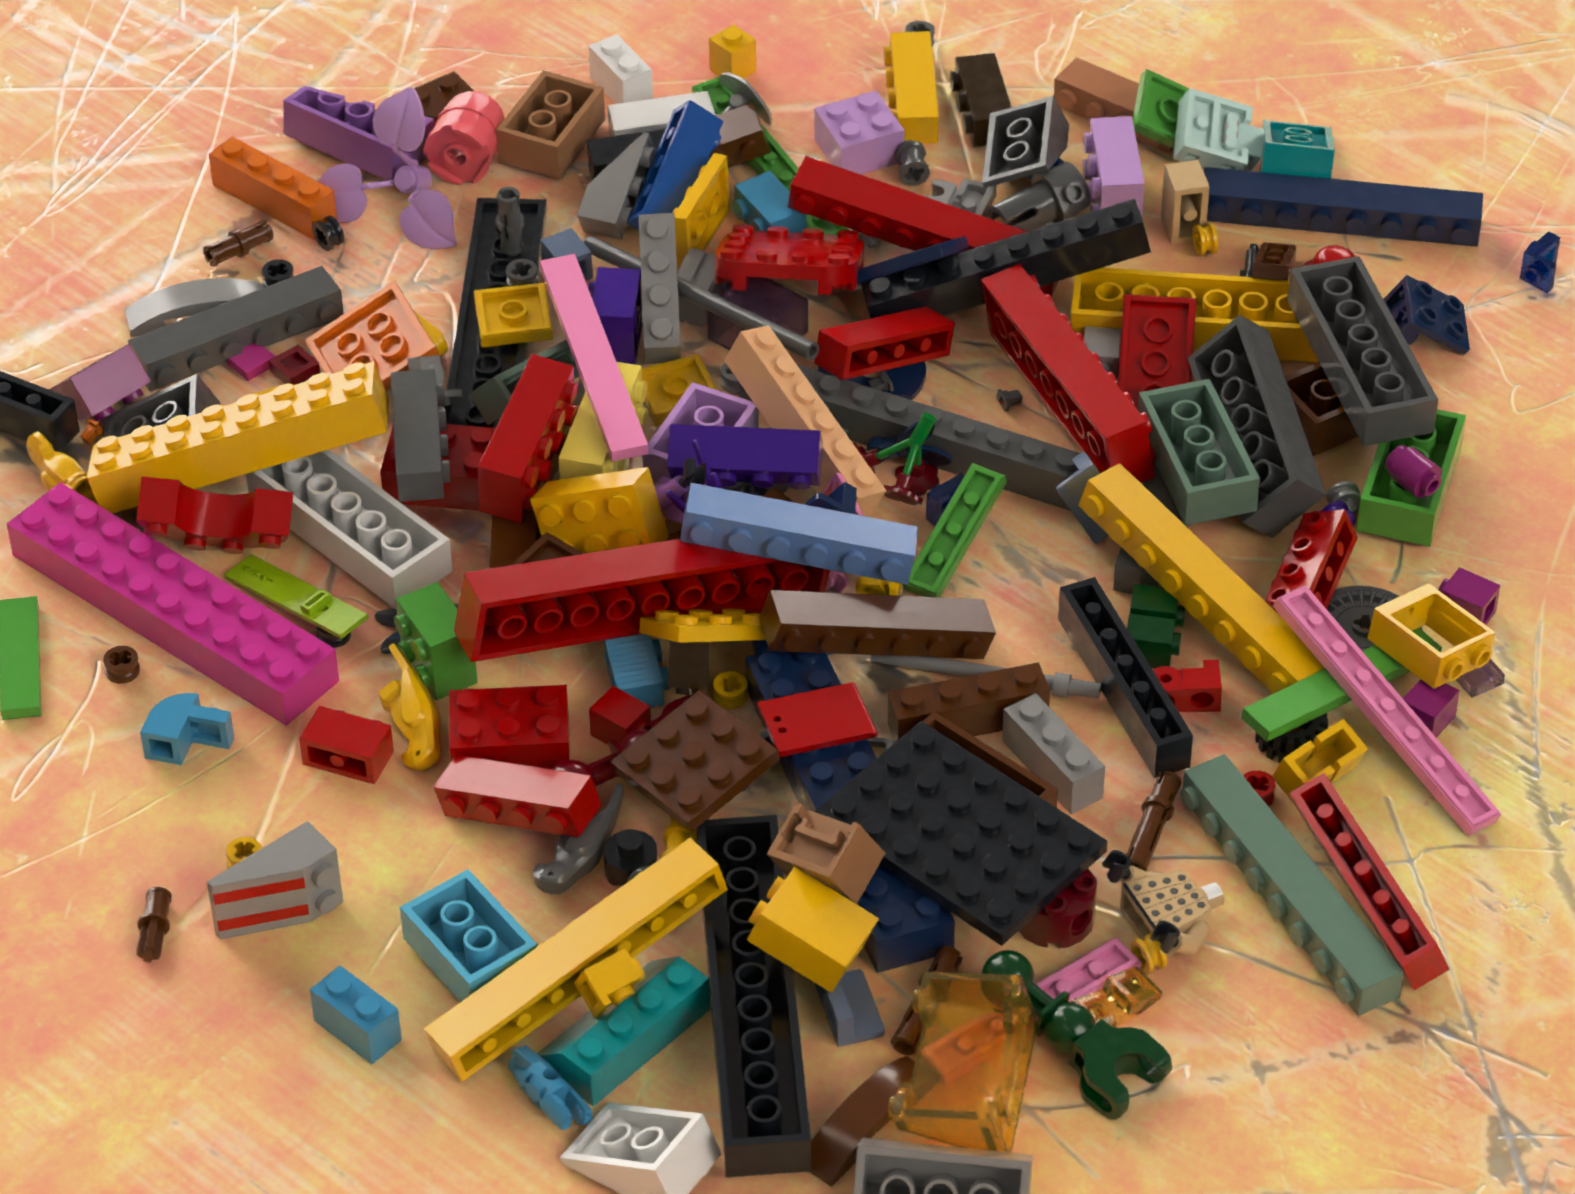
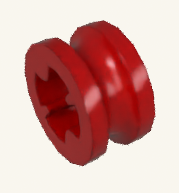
[1243,770,1276,807]

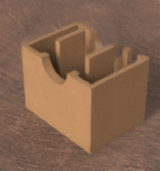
[767,802,885,904]

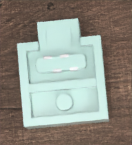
[1173,88,1264,171]

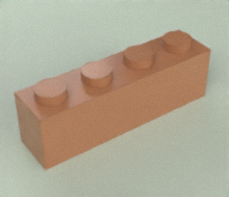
[1054,57,1173,154]

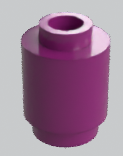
[1385,445,1442,498]

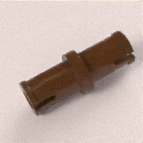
[203,220,274,267]

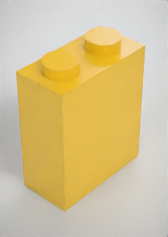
[747,866,879,993]

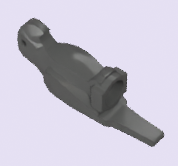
[533,784,624,894]

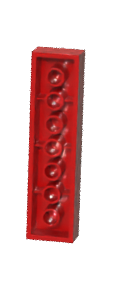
[981,264,1156,483]

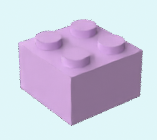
[814,90,905,174]

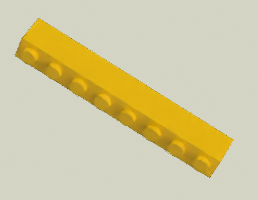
[1078,463,1325,694]
[424,838,728,1082]

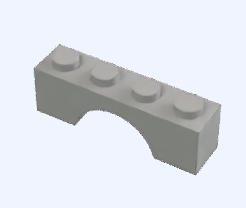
[638,213,681,364]

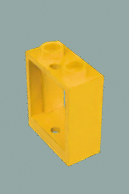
[1367,583,1495,689]

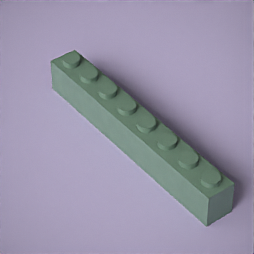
[1180,754,1404,1016]

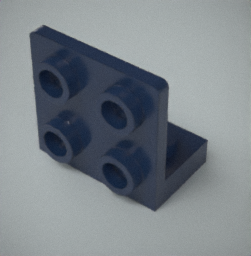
[1383,275,1470,355]

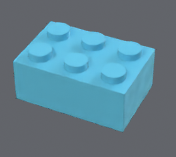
[400,869,538,1002]

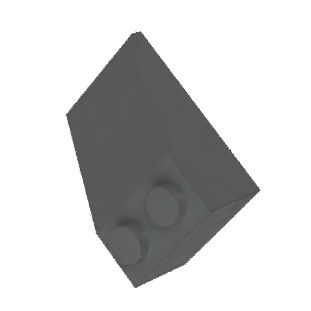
[982,96,1069,188]
[103,374,221,438]

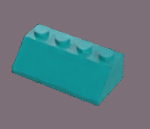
[537,956,710,1107]

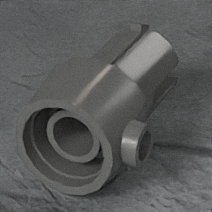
[989,162,1091,232]

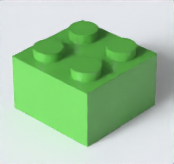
[394,582,478,700]

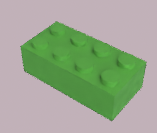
[1357,409,1466,547]

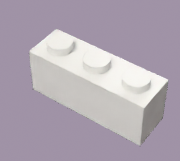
[607,91,715,137]

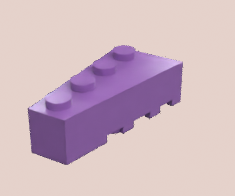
[283,86,434,181]

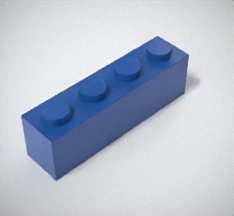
[627,100,723,231]

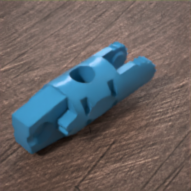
[508,1046,593,1130]

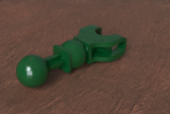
[981,950,1172,1120]

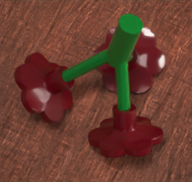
[852,412,940,505]

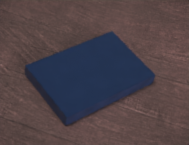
[857,236,969,285]

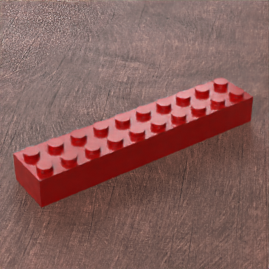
[454,539,830,662]

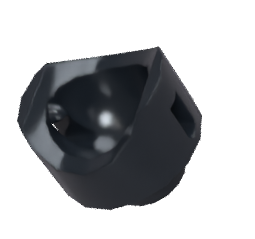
[603,829,658,886]

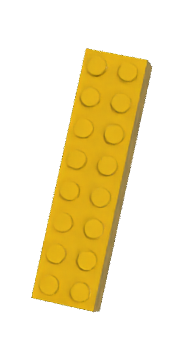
[1070,267,1319,362]
[87,362,389,514]

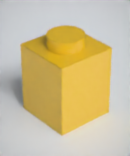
[709,24,757,79]

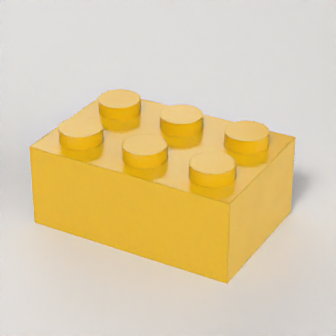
[530,467,669,554]

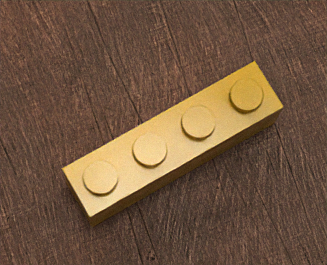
[884,31,939,144]

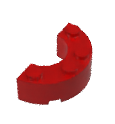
[136,476,294,554]

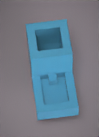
[140,693,234,765]

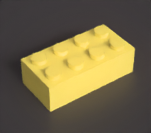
[558,362,648,480]

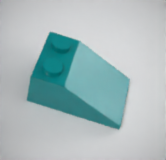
[1260,120,1335,179]

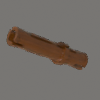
[1126,771,1182,871]
[890,945,963,1056]

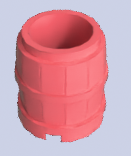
[423,91,505,185]

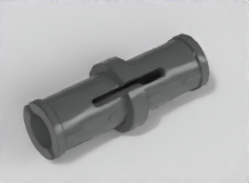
[496,187,524,255]

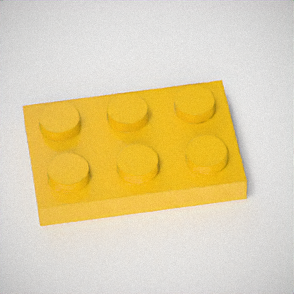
[672,153,731,271]
[639,609,766,643]

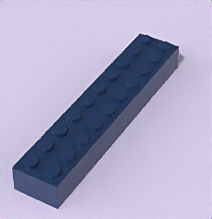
[745,651,955,973]

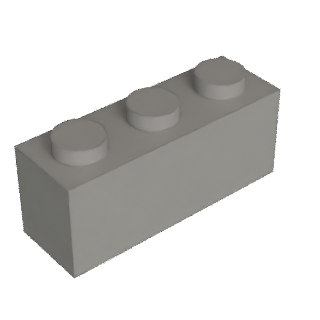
[1002,693,1105,814]

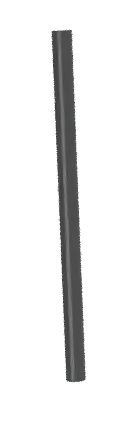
[584,236,819,360]

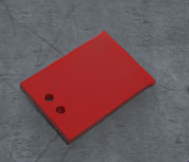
[757,682,878,757]

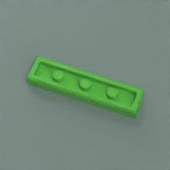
[903,463,1007,597]
[0,596,41,720]

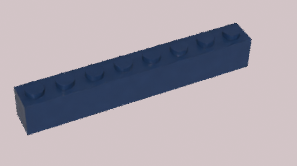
[1203,167,1483,247]

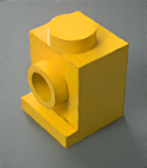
[574,948,645,1018]

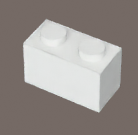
[588,34,653,104]

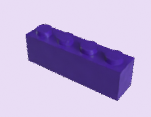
[667,424,823,490]

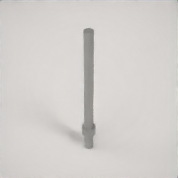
[871,655,1101,699]

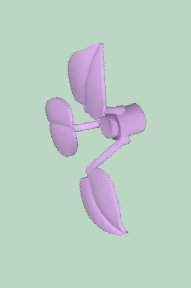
[318,87,457,249]

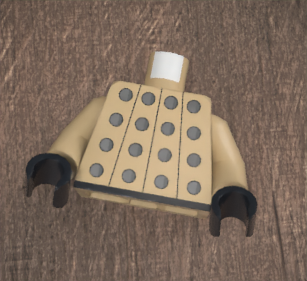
[1102,850,1224,959]

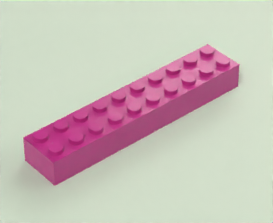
[7,482,339,726]

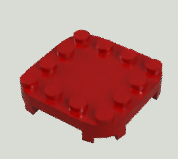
[714,225,864,295]

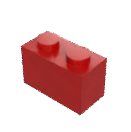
[299,705,394,785]

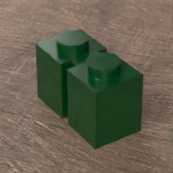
[1127,584,1186,669]

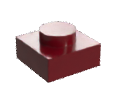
[269,345,320,385]

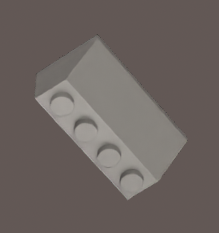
[854,1138,1033,1194]

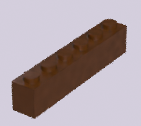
[759,590,996,659]

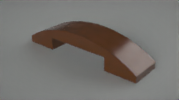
[809,1056,939,1187]

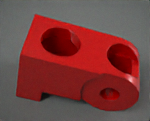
[1153,659,1222,712]

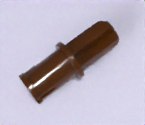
[136,887,172,963]

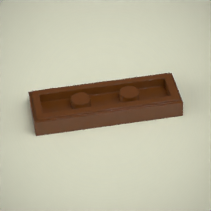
[1252,242,1297,281]

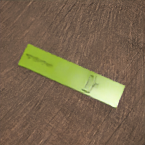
[224,554,368,639]

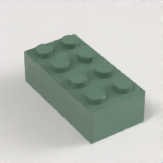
[1138,379,1260,526]

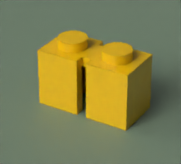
[1272,718,1368,807]

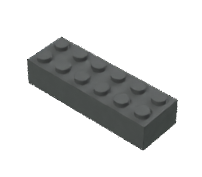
[1288,256,1438,446]
[1187,315,1326,538]

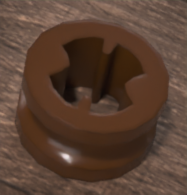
[103,646,140,684]

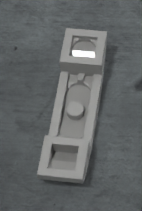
[125,278,266,337]

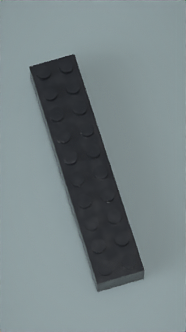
[696,815,811,1177]

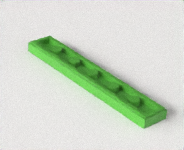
[1241,628,1442,742]

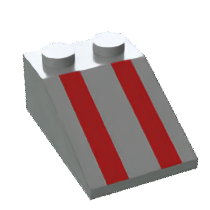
[207,821,343,939]

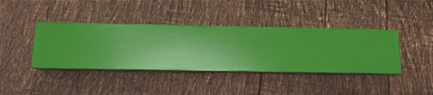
[692,77,850,235]

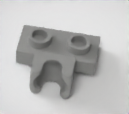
[925,178,996,217]

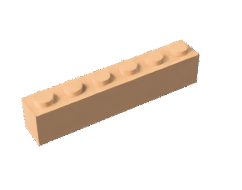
[724,325,886,517]

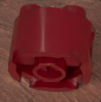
[1019,869,1097,948]

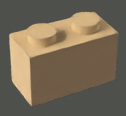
[1161,160,1210,244]

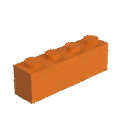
[208,136,337,240]

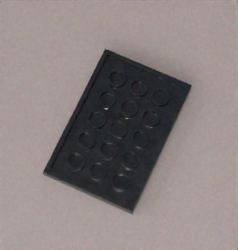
[815,721,1108,946]

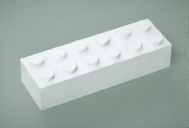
[246,450,453,610]

